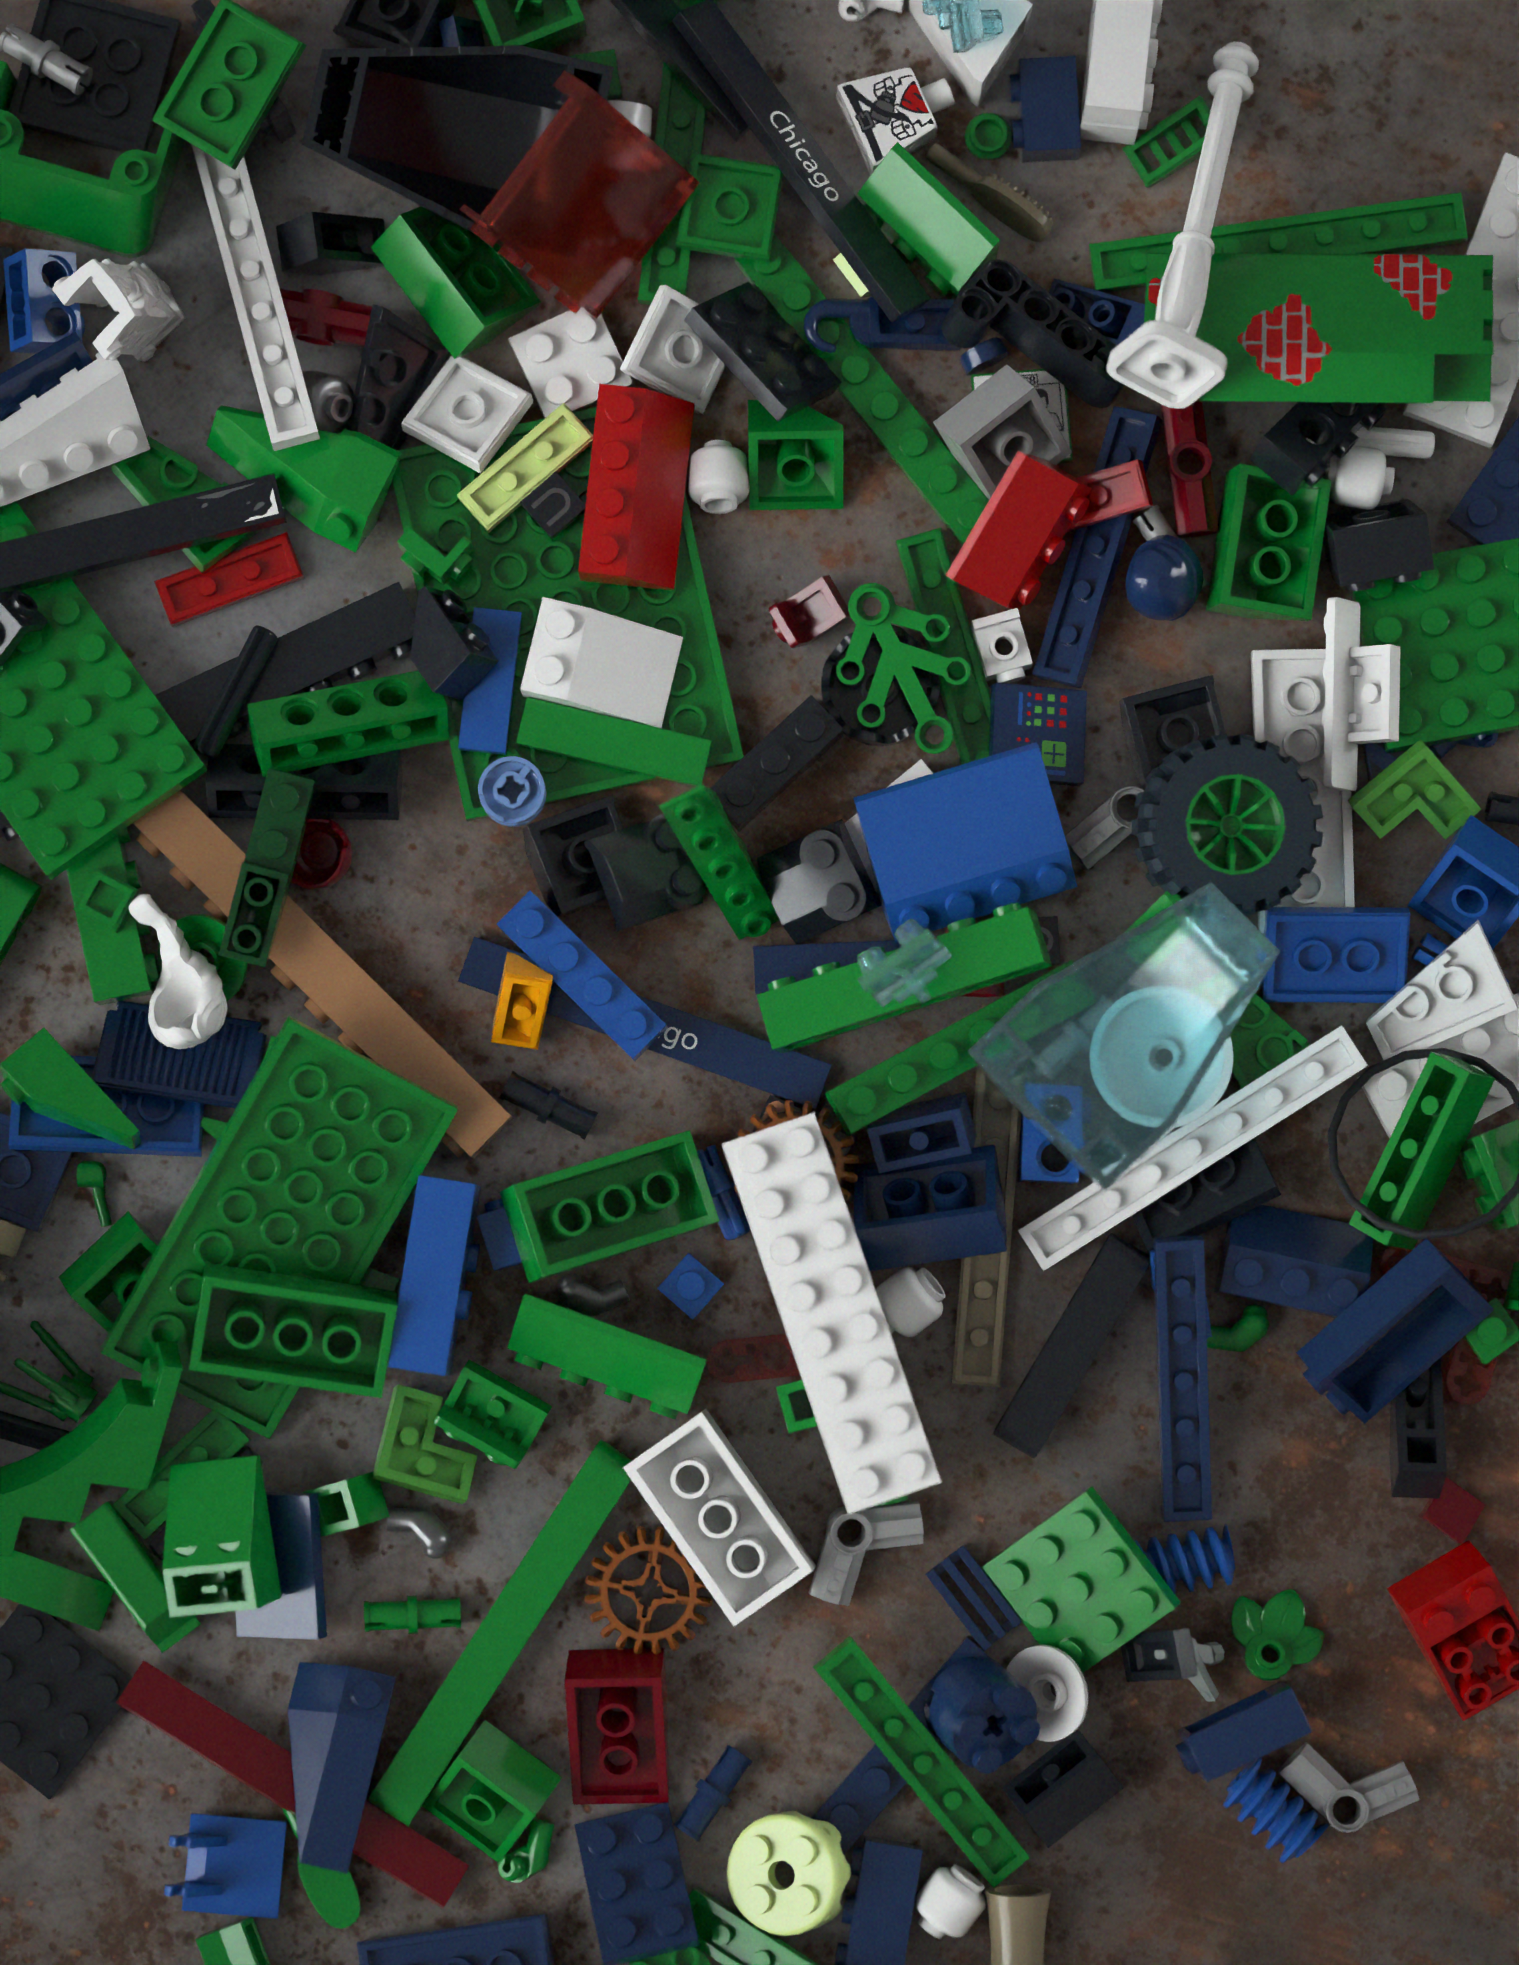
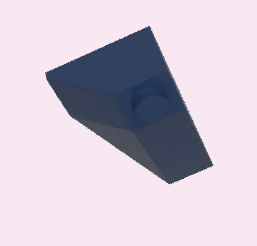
[287,1662,396,1874]

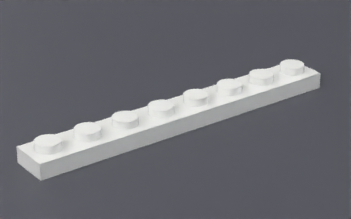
[192,145,320,451]
[1018,1025,1368,1271]

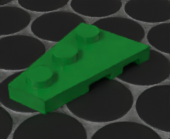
[111,436,262,573]
[1189,969,1311,1089]

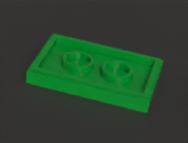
[152,0,307,170]

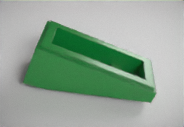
[1122,95,1211,188]

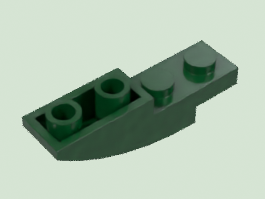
[218,768,316,967]

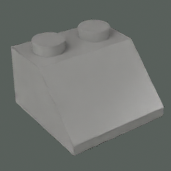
[933,365,1072,500]

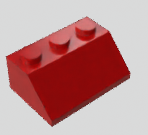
[946,451,1092,610]

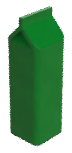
[69,1501,201,1653]

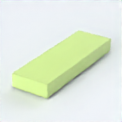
[457,403,593,533]

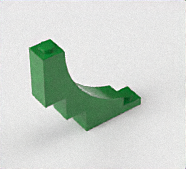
[0,1340,183,1557]

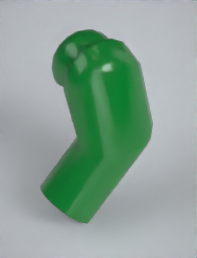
[1207,1304,1270,1352]
[498,1819,555,1883]

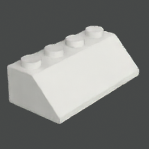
[623,1409,816,1626]

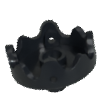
[821,625,940,746]

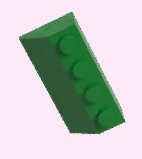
[507,1294,708,1420]

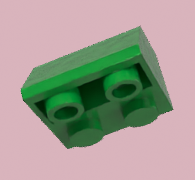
[1457,1119,1519,1231]

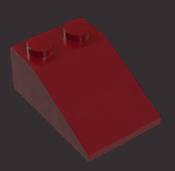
[564,1648,669,1805]

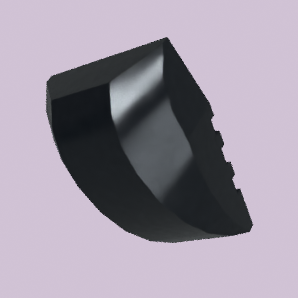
[302,45,614,256]

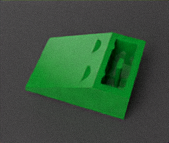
[162,1455,282,1617]

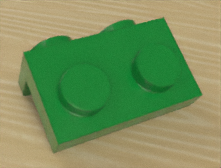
[433,1359,552,1469]

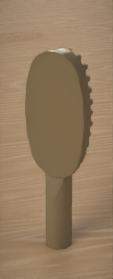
[925,143,1053,242]

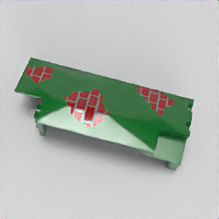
[1144,253,1493,403]

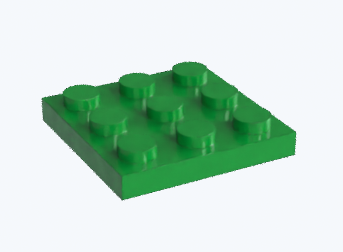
[981,1486,1181,1673]

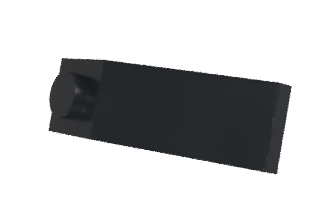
[1389,1357,1447,1499]

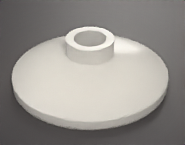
[1006,1645,1088,1742]

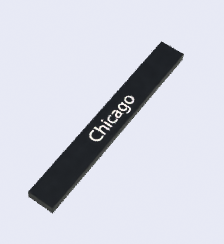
[672,0,930,322]

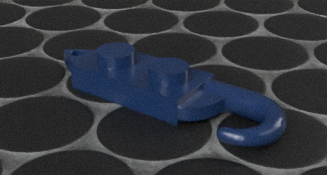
[803,297,961,353]

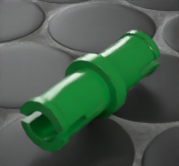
[364,1595,461,1634]

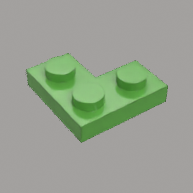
[1347,739,1482,840]
[372,1384,478,1504]

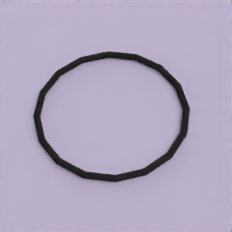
[1328,1048,1519,1239]

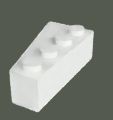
[0,352,150,507]

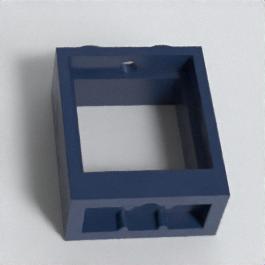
[1175,1681,1312,1782]

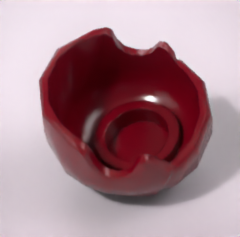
[291,819,352,890]

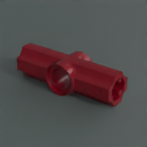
[280,288,392,348]
[1160,398,1218,538]

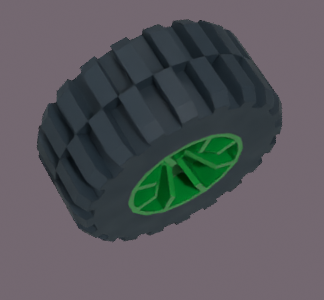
[1132,734,1323,918]

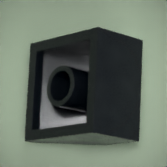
[1323,499,1434,591]

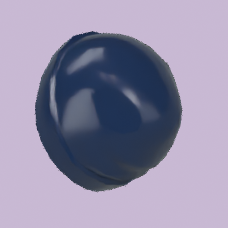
[1125,535,1203,621]

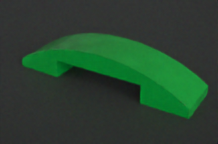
[0,1550,114,1632]

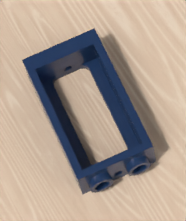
[1296,1239,1494,1424]

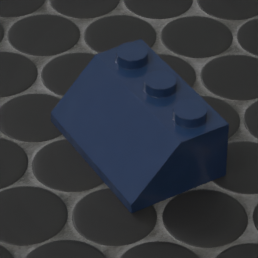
[854,1145,1007,1271]
[1214,1205,1373,1318]

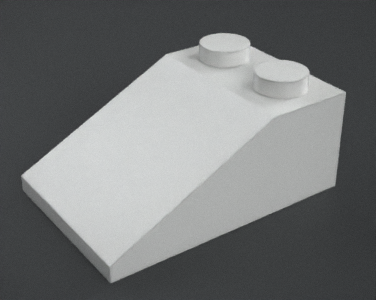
[520,597,683,728]

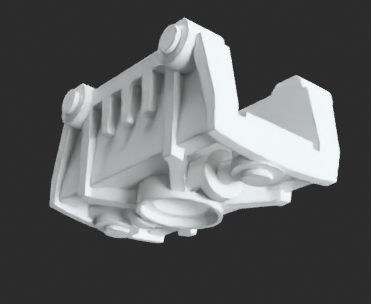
[52,259,186,362]

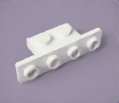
[1321,597,1400,791]

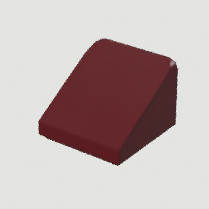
[1418,1477,1485,1545]

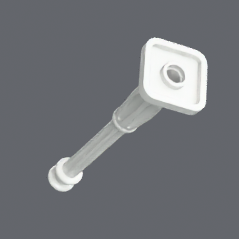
[1107,42,1259,409]

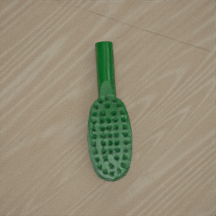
[281,1807,361,1929]

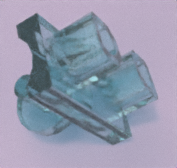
[922,0,1004,53]
[857,919,952,1007]

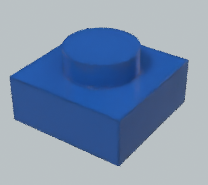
[657,1252,724,1320]

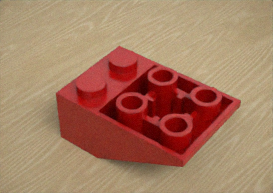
[1387,1540,1519,1721]

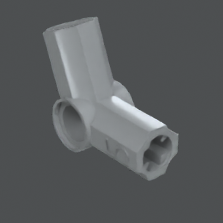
[1065,786,1144,870]
[808,1501,924,1606]
[1277,1742,1420,1833]

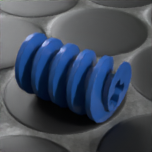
[1134,1524,1235,1594]
[1223,1757,1329,1864]

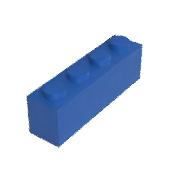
[497,890,668,1061]

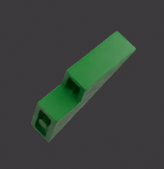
[659,784,780,940]

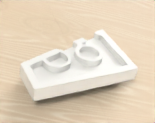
[1366,920,1518,1060]

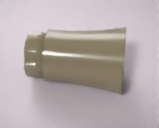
[984,1883,1052,1965]

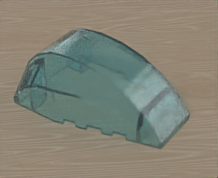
[968,882,1280,1191]

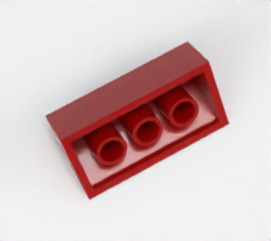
[578,384,695,591]

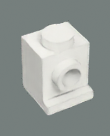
[970,608,1033,684]

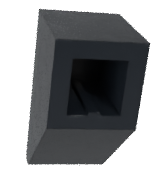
[410,585,498,700]

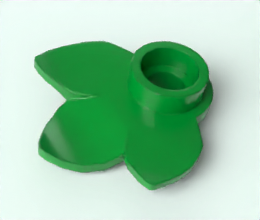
[1231,1589,1324,1681]

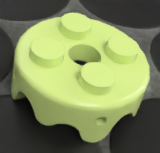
[727,1811,851,1936]

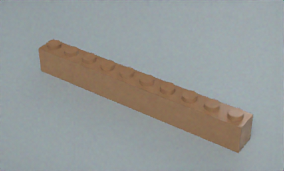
[133,790,513,1159]

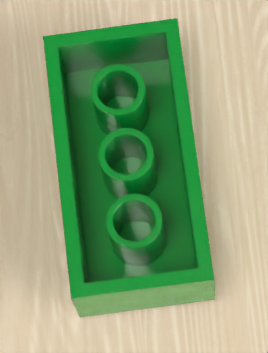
[499,1130,719,1283]
[189,1263,397,1398]

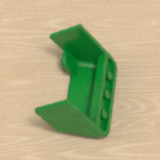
[0,61,185,258]

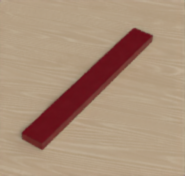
[117,1660,469,1909]

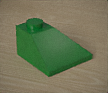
[748,400,844,510]

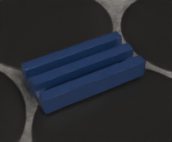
[925,1545,1022,1651]

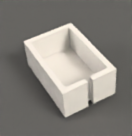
[1080,0,1163,145]

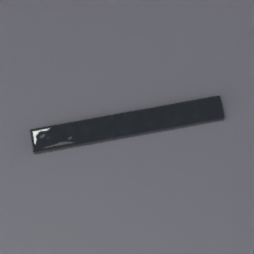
[0,474,287,592]

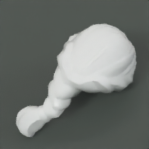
[128,894,228,1049]

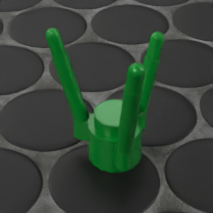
[0,1320,99,1423]

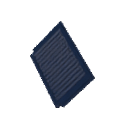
[91,1001,267,1109]

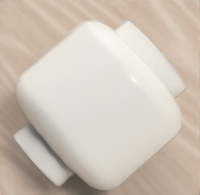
[688,440,750,514]
[1323,445,1395,510]
[875,1267,946,1337]
[914,1864,986,1939]

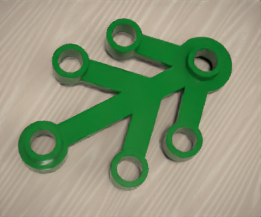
[836,583,972,754]

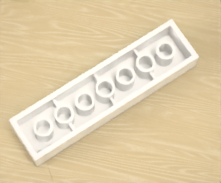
[722,1112,941,1514]

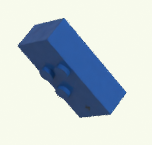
[388,1175,481,1376]

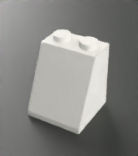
[908,0,1033,107]

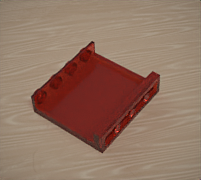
[460,70,700,319]

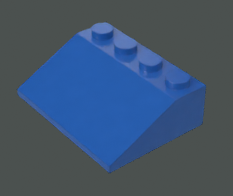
[853,742,1077,942]

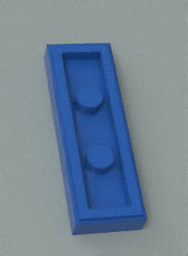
[458,607,522,755]

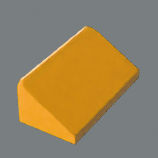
[491,952,553,1050]

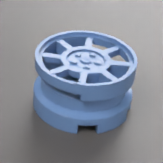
[478,756,547,827]

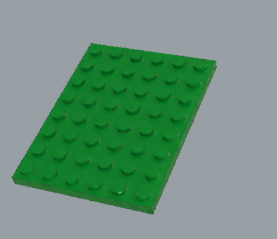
[392,407,744,822]

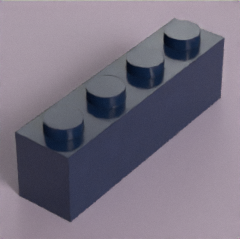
[834,1836,923,1965]

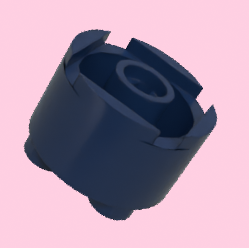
[925,1657,1040,1774]

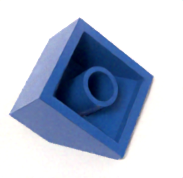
[1407,815,1519,950]

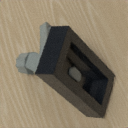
[1121,1627,1224,1702]

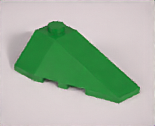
[206,405,401,553]

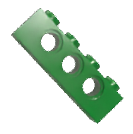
[248,670,449,777]

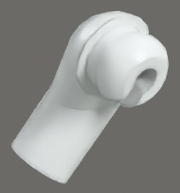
[838,0,905,22]

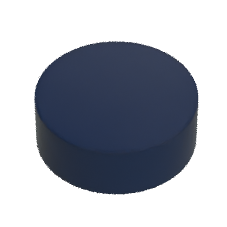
[960,337,1009,375]

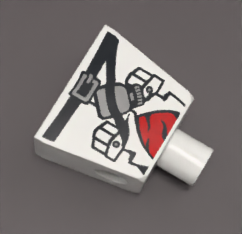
[836,68,955,174]

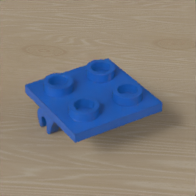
[164,1813,287,1919]

